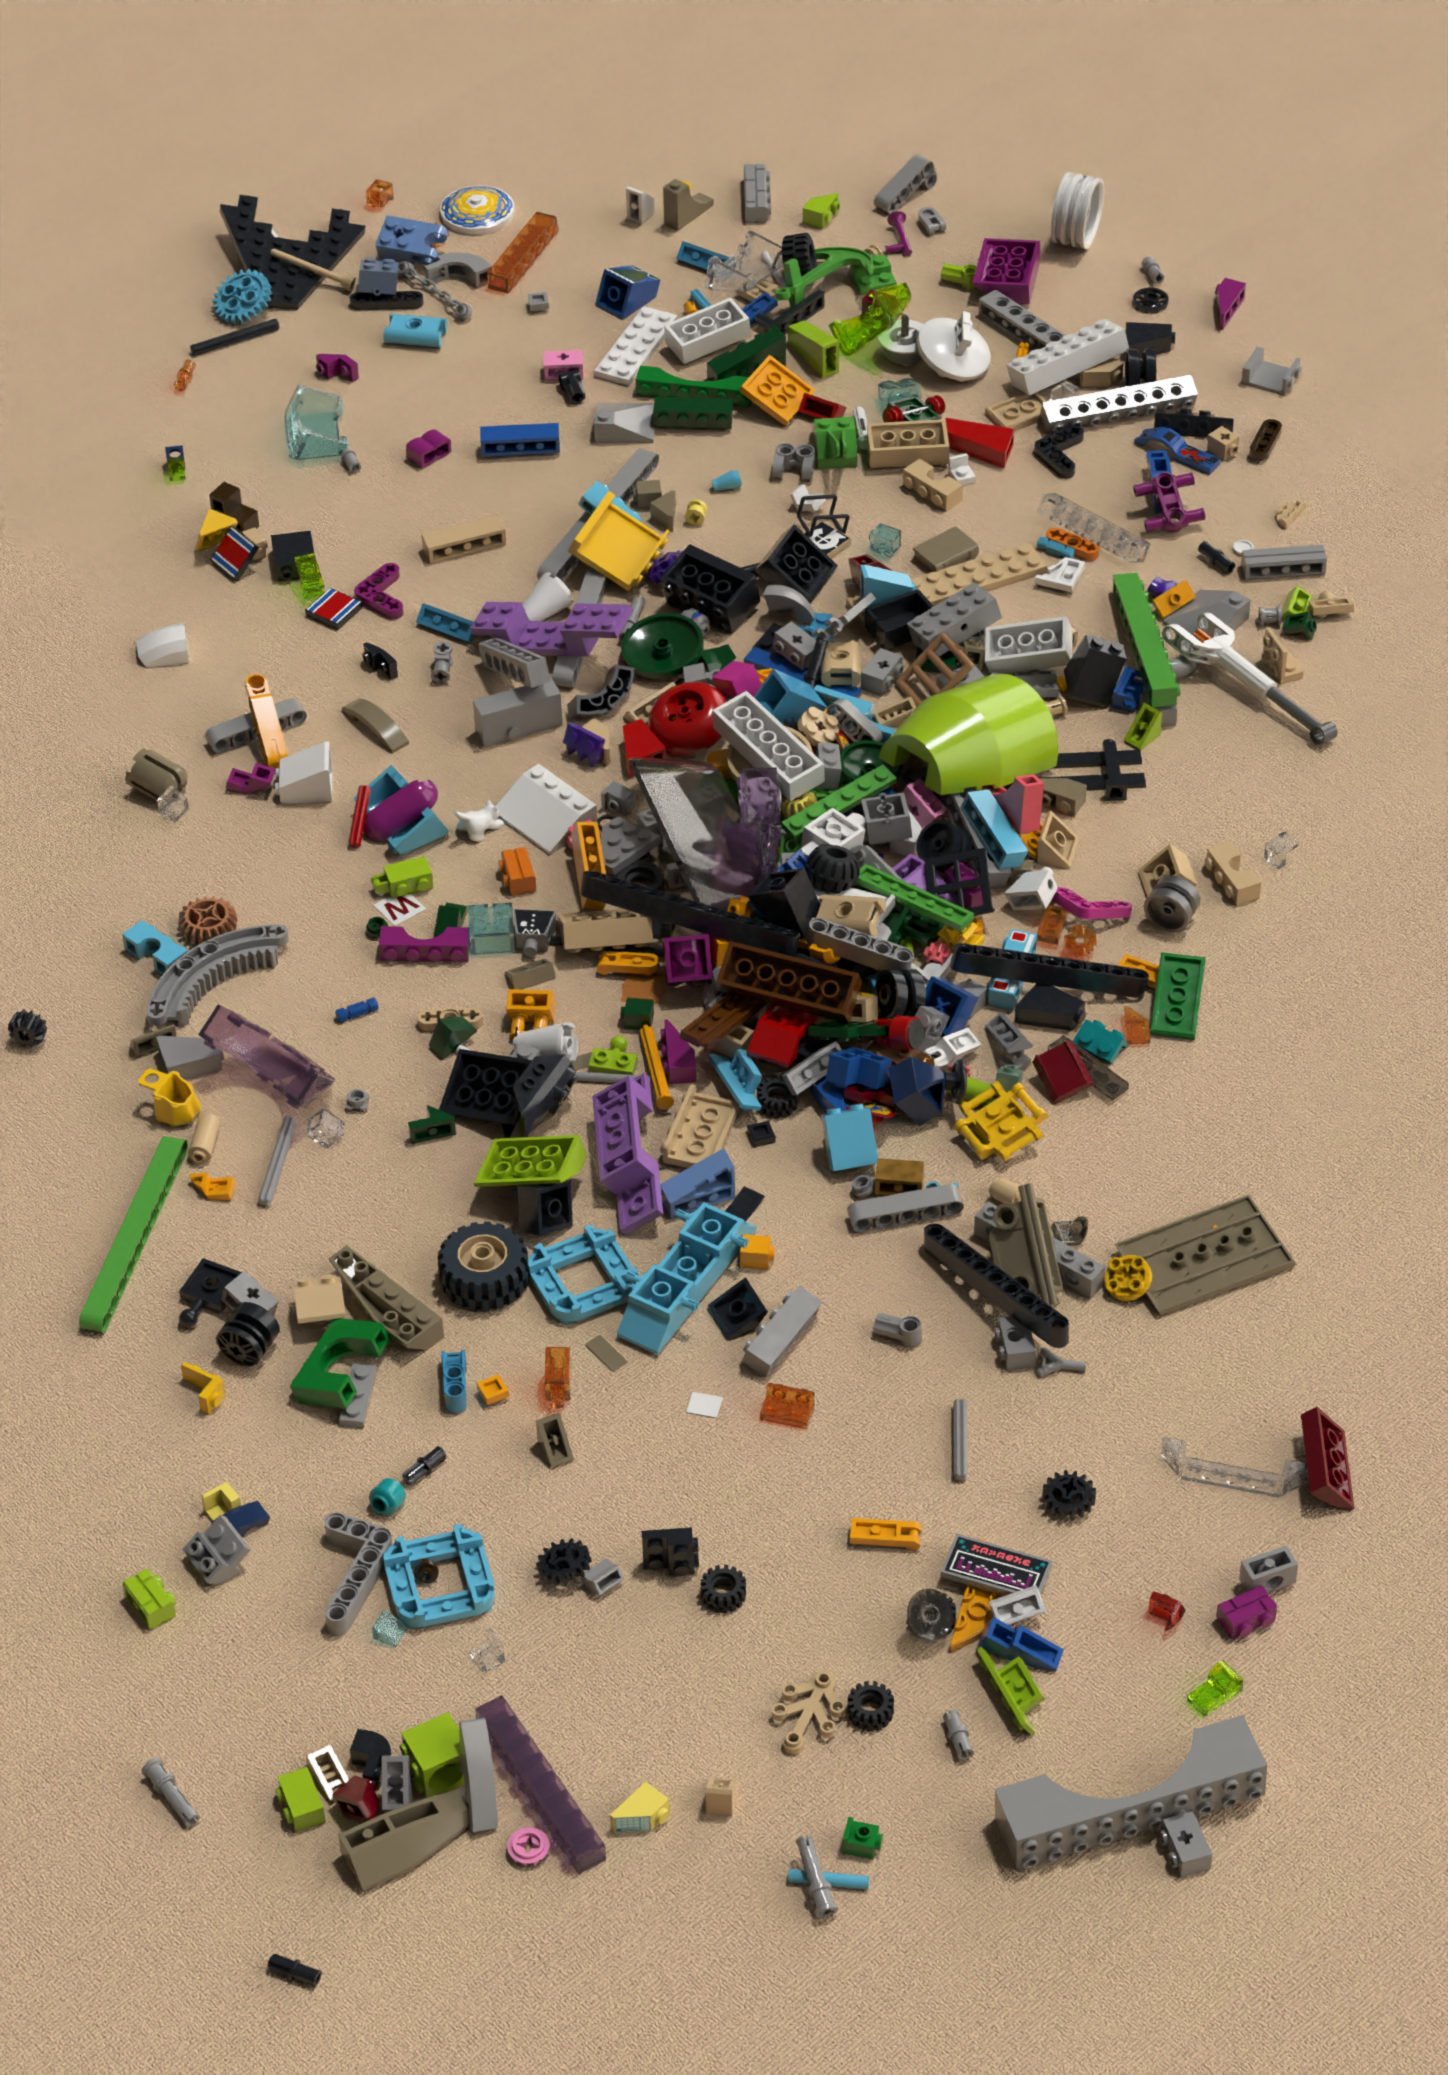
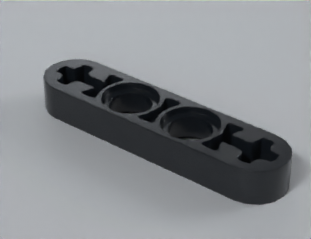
[349,291,424,310]

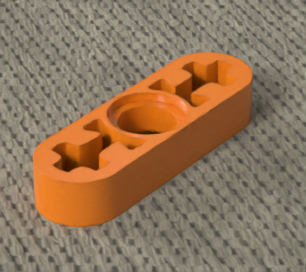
[1046,528,1099,561]

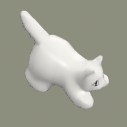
[455,800,504,842]

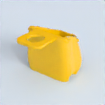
[138,1068,201,1127]

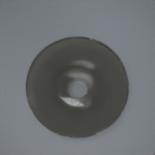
[907,1589,953,1640]

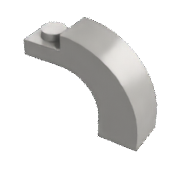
[424,253,493,288]

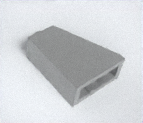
[156,1036,225,1080]

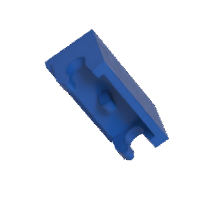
[1112,666,1144,713]

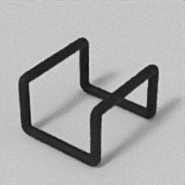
[797,494,850,537]

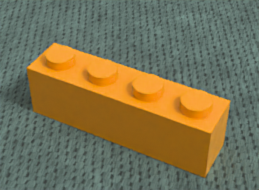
[571,822,606,910]

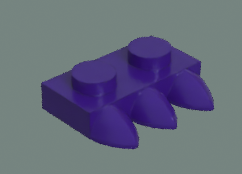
[563,722,605,767]

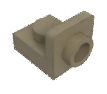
[1010,861,1033,885]

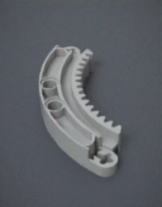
[146,924,289,1026]

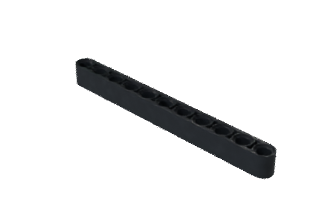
[580,871,800,957]

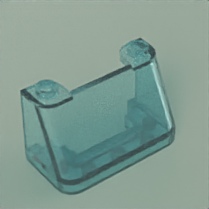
[284,384,349,460]

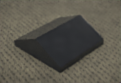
[707,1277,768,1340]

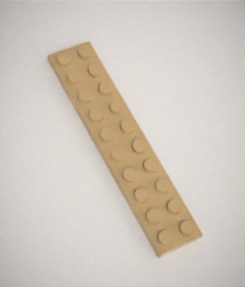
[846,543,1047,629]

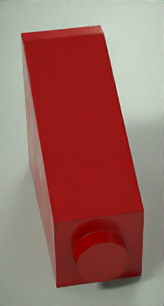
[623,719,667,778]

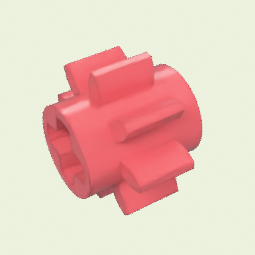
[923,941,951,966]

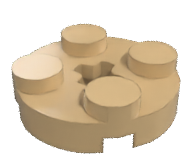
[798,707,839,747]

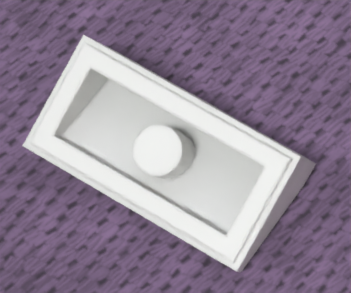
[988,1585,1046,1625]

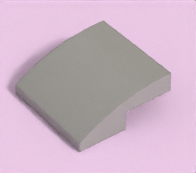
[1013,669,1059,697]

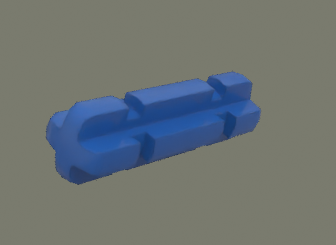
[335,997,379,1022]

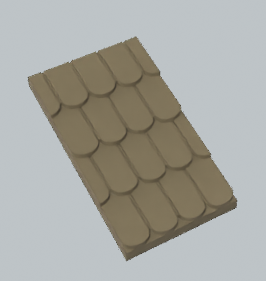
[1114,1195,1297,1315]

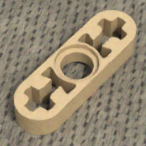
[417,1007,483,1032]

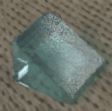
[372,1610,408,1647]

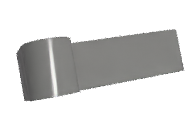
[874,154,937,214]

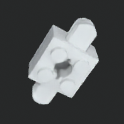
[801,808,866,858]

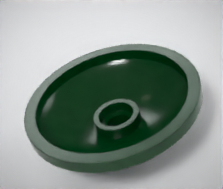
[840,740,903,782]

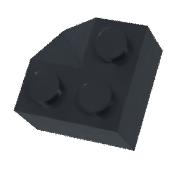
[517,1180,573,1236]

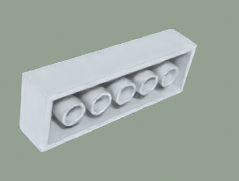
[1006,319,1129,396]
[712,691,825,801]

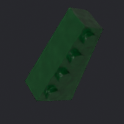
[707,324,786,381]

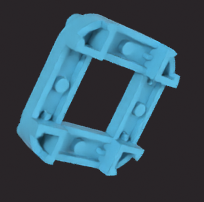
[528,1225,638,1324]
[384,1524,495,1629]

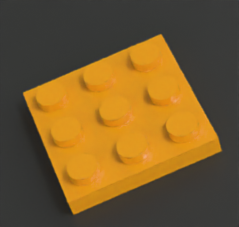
[739,355,816,426]

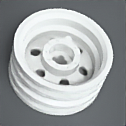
[1051,172,1104,249]

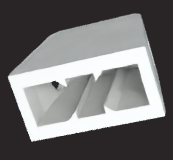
[1004,867,1057,911]

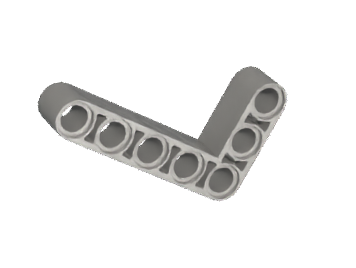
[324,1512,393,1636]

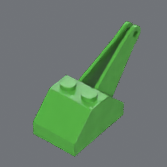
[812,417,857,469]

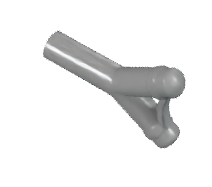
[1037,1347,1086,1376]

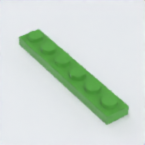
[781,764,897,841]
[856,864,974,932]

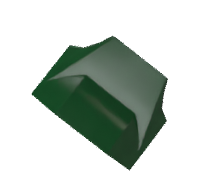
[698,644,736,672]

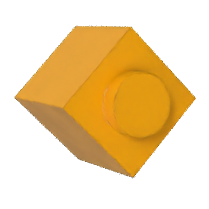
[740,1234,775,1270]

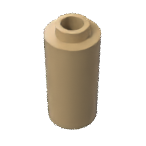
[188,1113,221,1163]

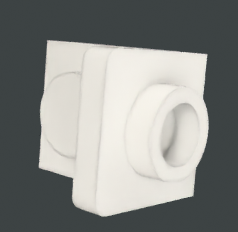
[948,453,976,486]

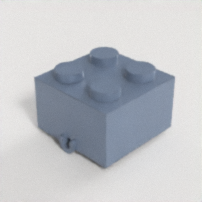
[358,257,399,296]

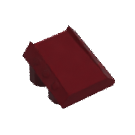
[1032,1040,1094,1104]

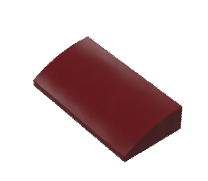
[1301,1407,1355,1510]

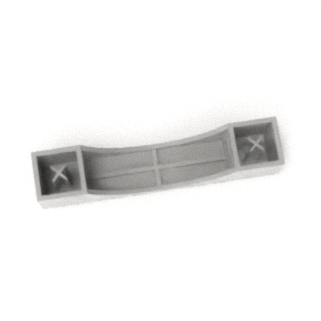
[995,1715,1267,1870]

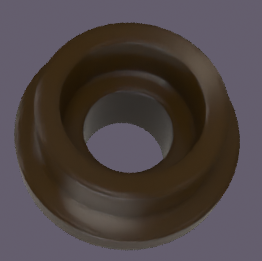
[413,1559,439,1583]

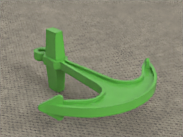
[775,247,874,308]

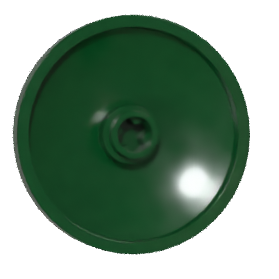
[621,613,704,679]

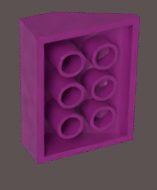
[972,238,1041,305]

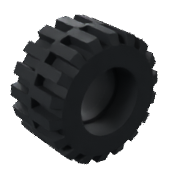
[782,233,817,277]

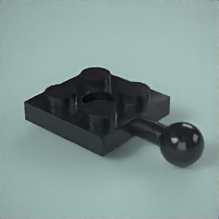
[179,1258,242,1328]

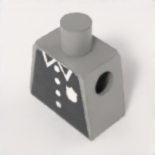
[514,909,557,957]

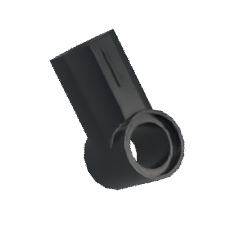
[559,370,586,405]

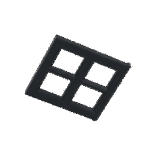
[925,848,995,916]

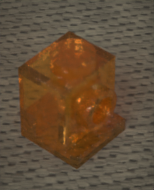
[366,179,394,207]

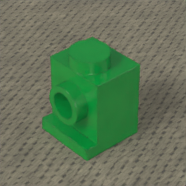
[843,1817,884,1860]

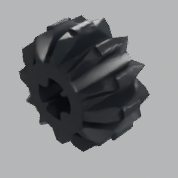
[8,1009,47,1048]

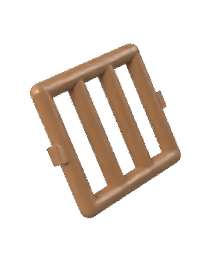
[895,633,974,707]

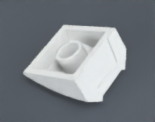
[137,623,189,668]

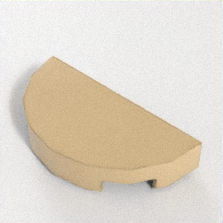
[1276,501,1307,529]

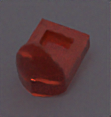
[1148,1591,1186,1631]

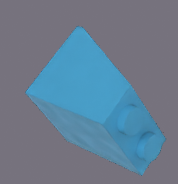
[753,668,827,725]

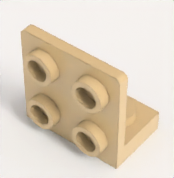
[1261,627,1304,684]

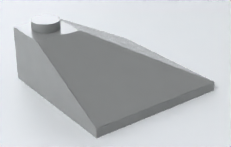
[594,403,655,443]
[1163,590,1251,636]

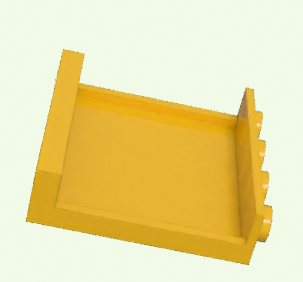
[568,491,669,591]

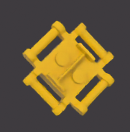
[954,1081,1048,1162]

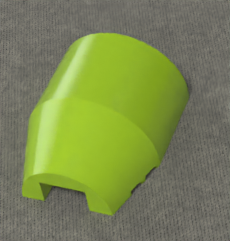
[878,674,1058,795]

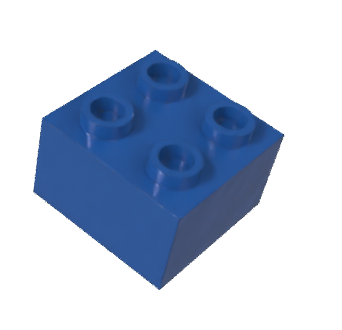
[925,976,979,1035]

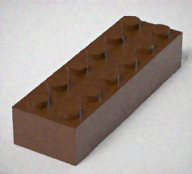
[716,941,862,1024]

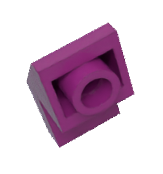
[316,354,359,382]

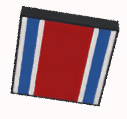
[211,526,260,581]
[305,588,363,630]

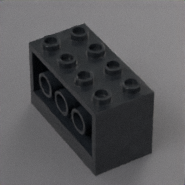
[661,544,761,634]

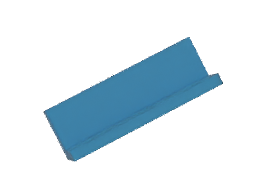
[676,241,738,277]
[416,603,474,643]

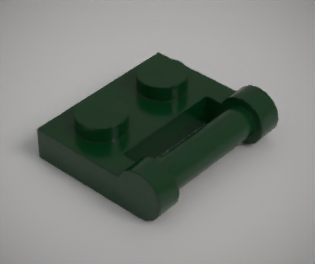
[902,909,945,947]

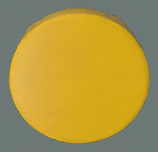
[1104,1255,1152,1301]

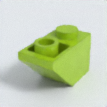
[803,193,840,229]

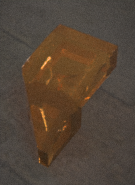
[1124,1006,1150,1044]

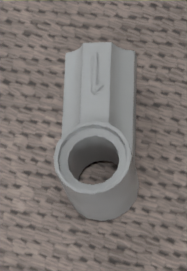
[873,1313,922,1348]

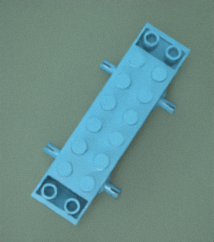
[617,1202,757,1355]

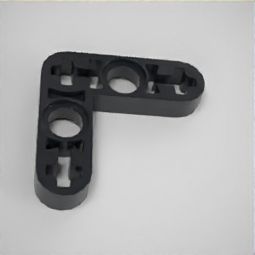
[1034,425,1084,479]

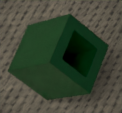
[620,998,654,1030]

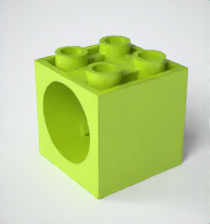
[399,1712,464,1799]

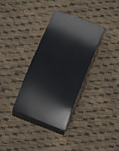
[362,642,398,680]

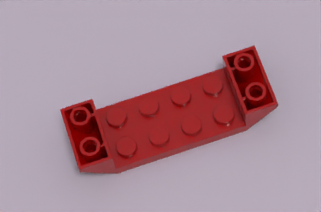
[747,1005,819,1068]

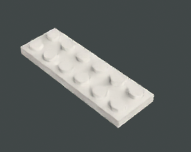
[594,306,678,386]

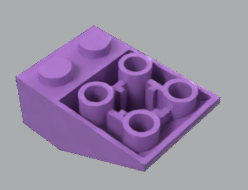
[892,853,958,905]

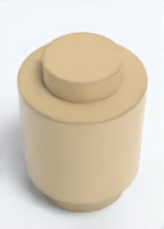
[989,1177,1021,1204]

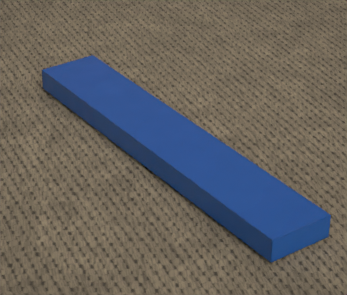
[744,647,861,698]

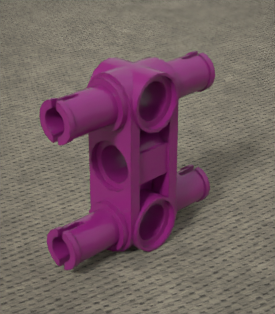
[1133,472,1206,533]

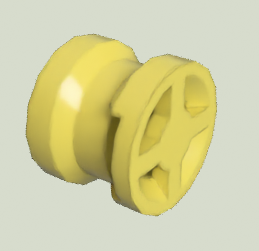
[685,500,707,525]

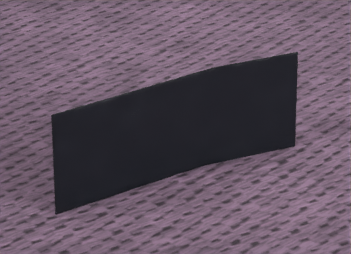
[725,1186,765,1222]

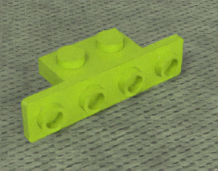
[977,1647,1046,1735]

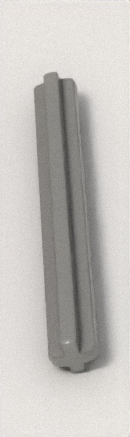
[258,1116,296,1207]

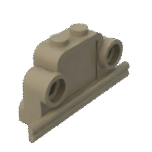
[988,1183,1064,1306]

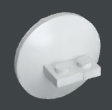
[917,311,991,382]

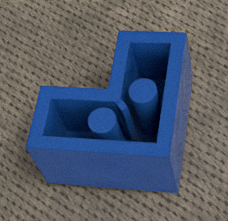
[826,1047,892,1091]

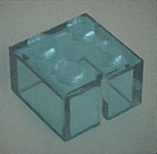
[468,902,515,955]

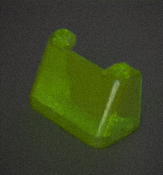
[829,282,911,356]

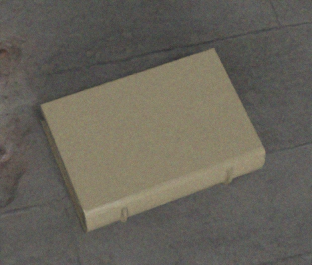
[913,526,979,573]

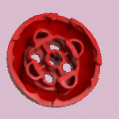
[648,682,727,756]

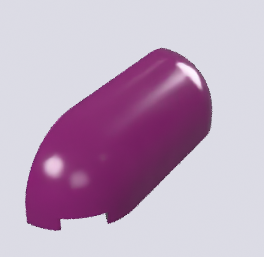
[363,780,438,841]

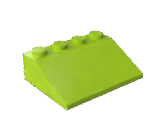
[474,1135,587,1187]

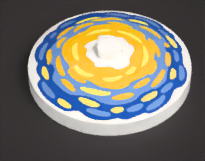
[440,185,514,235]

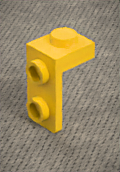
[181,1362,225,1415]

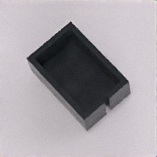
[865,589,933,650]

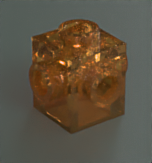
[1064,925,1097,957]

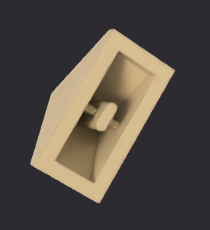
[705,1778,737,1816]

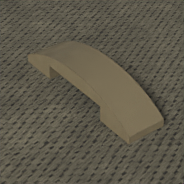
[342,699,409,753]

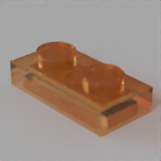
[1037,905,1068,945]

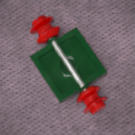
[882,395,945,423]

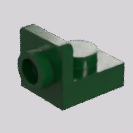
[1282,612,1317,640]

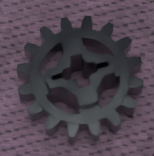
[1042,1470,1096,1520]
[536,1538,592,1586]

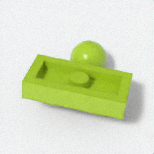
[588,1035,638,1075]

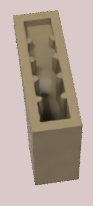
[663,179,714,231]

